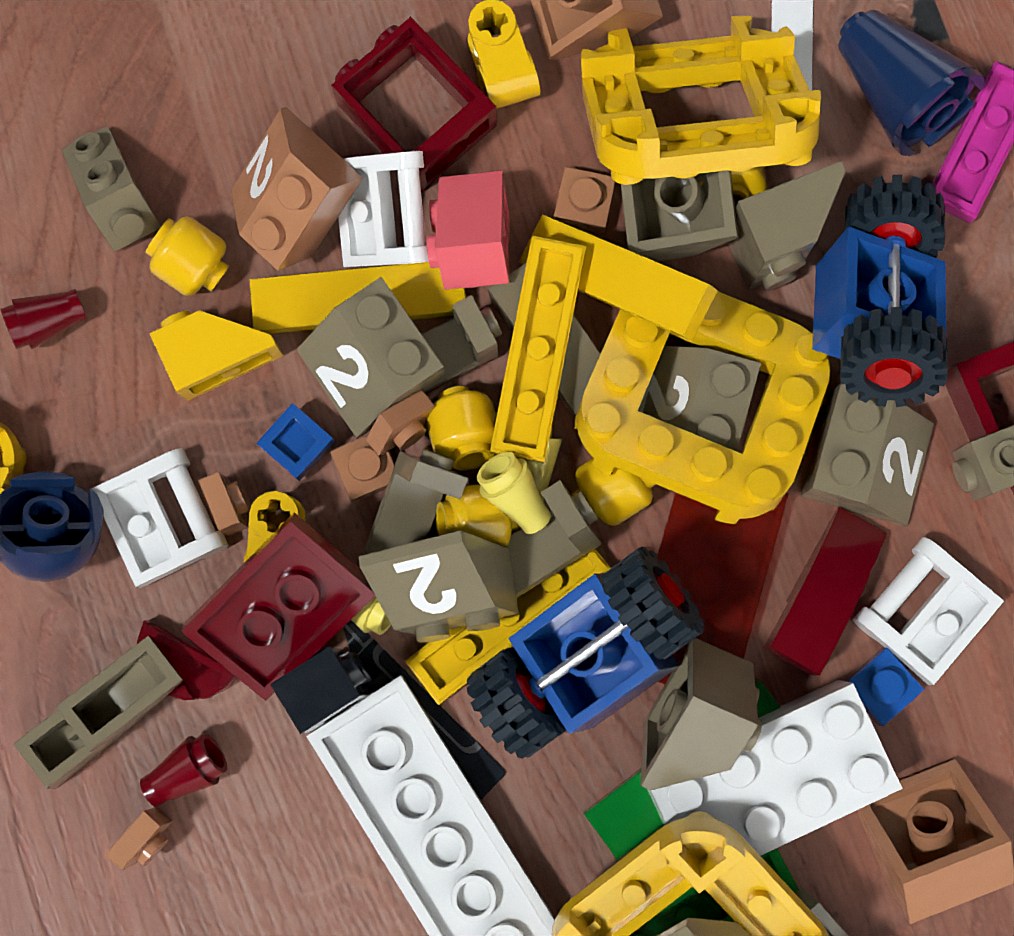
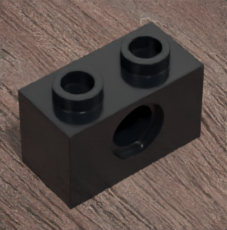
[270,646,373,734]

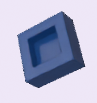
[256,403,335,481]
[845,648,925,726]

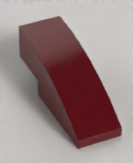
[763,507,887,676]

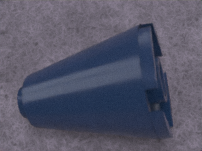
[838,10,985,156]

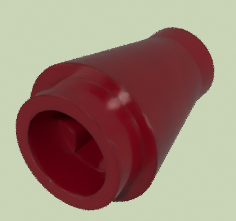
[0,289,87,350]
[140,733,227,807]

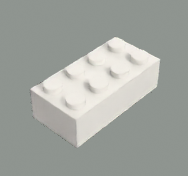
[640,680,903,856]

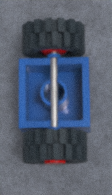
[812,175,948,407]
[466,547,704,759]

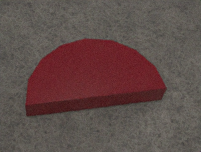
[137,620,237,701]

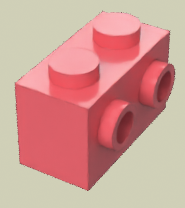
[427,170,510,290]

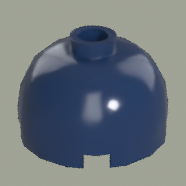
[0,471,104,582]

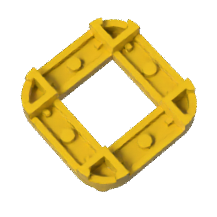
[581,16,821,185]
[574,291,830,524]
[551,811,829,936]

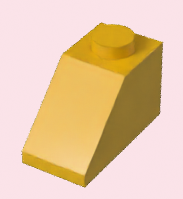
[149,310,284,401]

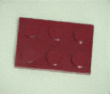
[181,512,375,701]

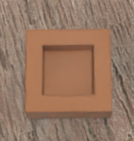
[553,167,615,233]
[366,390,435,456]
[330,435,395,503]
[198,471,251,536]
[105,807,173,870]

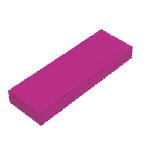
[932,61,1014,224]

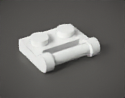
[338,151,429,267]
[92,448,229,588]
[853,537,1004,685]

